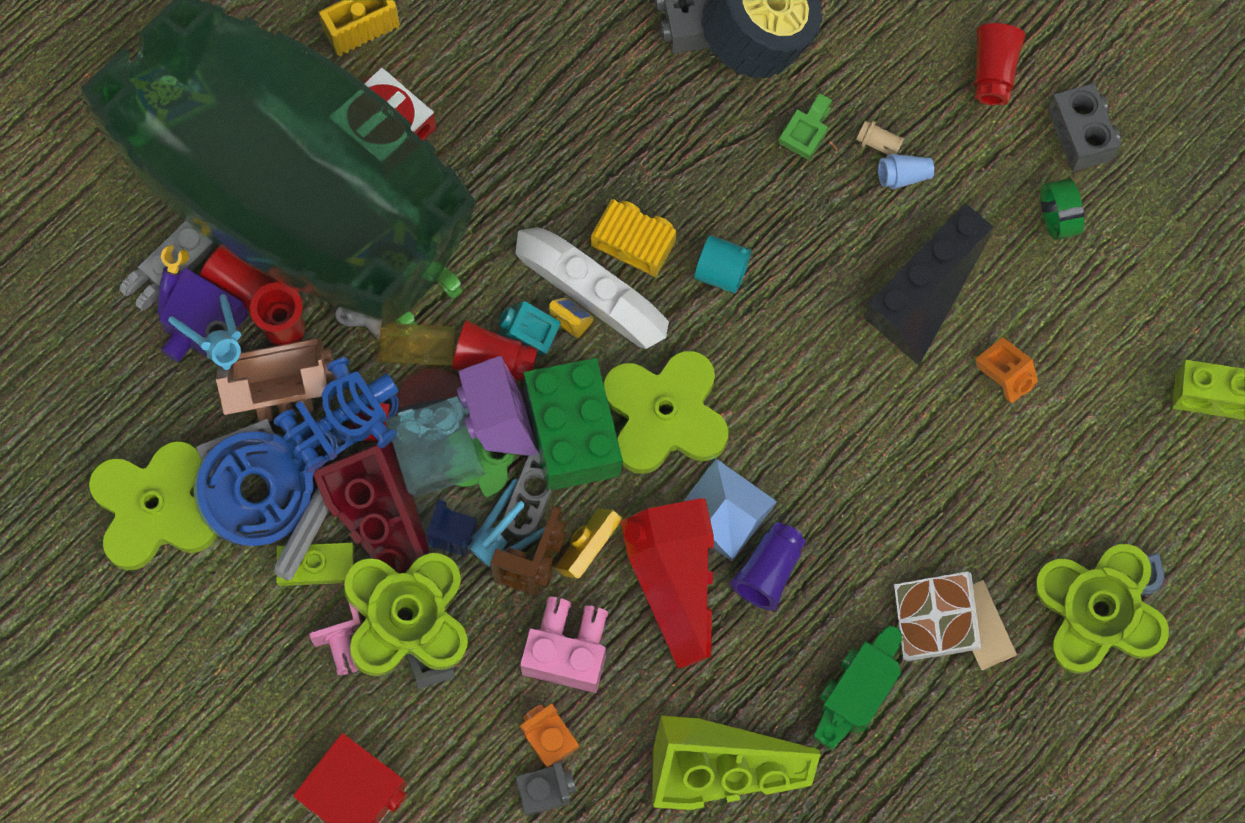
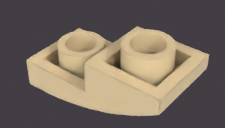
[973,580,1017,670]

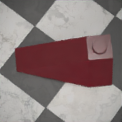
[313,440,430,574]

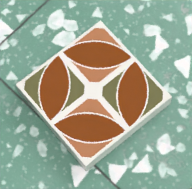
[894,571,981,661]

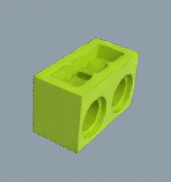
[1172,360,1245,420]

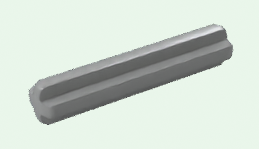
[274,487,329,580]

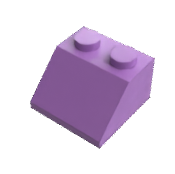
[457,356,539,456]

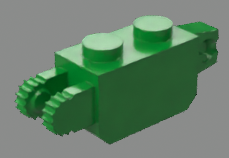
[813,625,903,751]

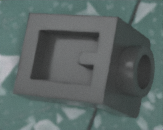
[515,761,576,816]

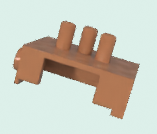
[216,337,335,421]

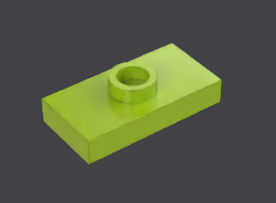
[277,543,354,586]

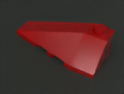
[620,498,714,668]

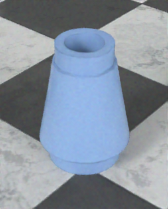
[878,154,934,190]

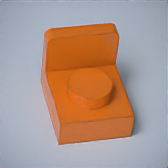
[975,337,1038,403]
[520,704,580,768]

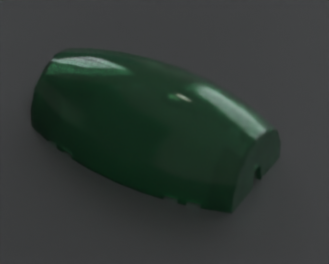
[81,0,475,324]

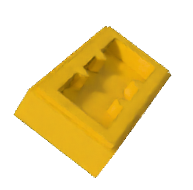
[554,509,622,579]

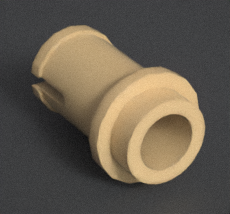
[856,120,904,155]

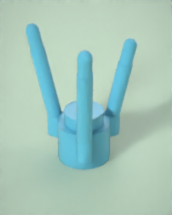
[168,294,241,370]
[468,478,546,567]

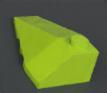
[652,716,820,810]

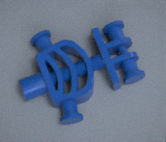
[274,357,399,473]

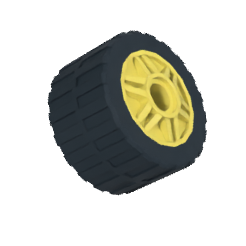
[701,0,822,78]

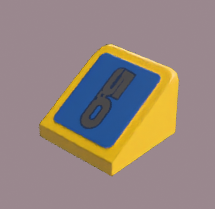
[549,298,594,338]

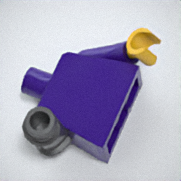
[158,245,248,363]

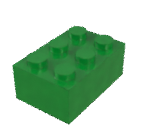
[522,358,623,491]

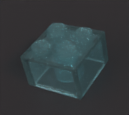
[386,396,486,498]

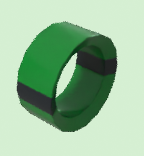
[1040,178,1085,240]

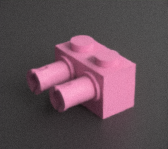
[520,596,608,693]

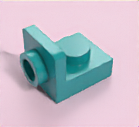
[498,301,561,356]

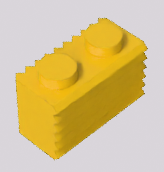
[318,0,400,56]
[591,199,676,277]

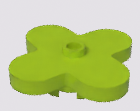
[604,351,728,474]
[89,442,217,570]
[1035,544,1169,674]
[344,553,468,676]

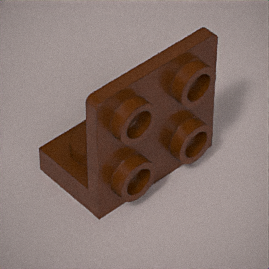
[490,506,567,597]

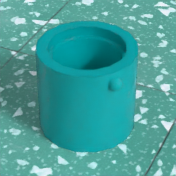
[694,235,752,294]

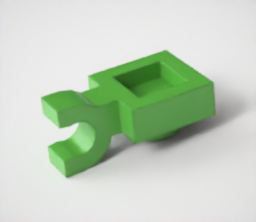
[779,93,832,161]

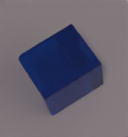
[426,500,477,557]

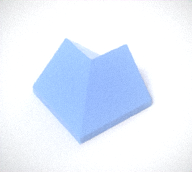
[684,459,777,562]

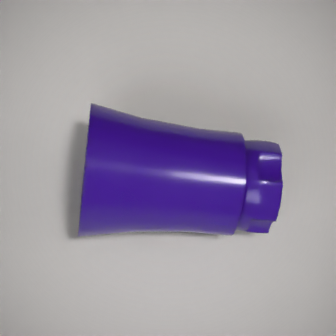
[730,522,806,611]

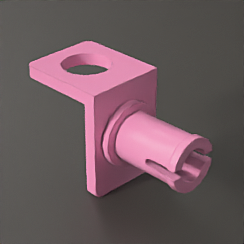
[309,584,362,675]

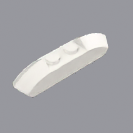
[515,227,669,349]

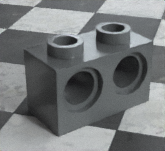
[1048,83,1121,172]

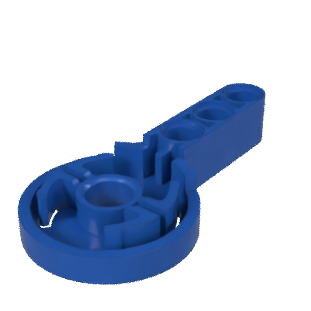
[194,394,399,546]

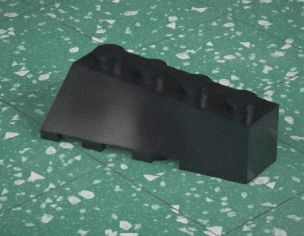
[864,204,993,365]

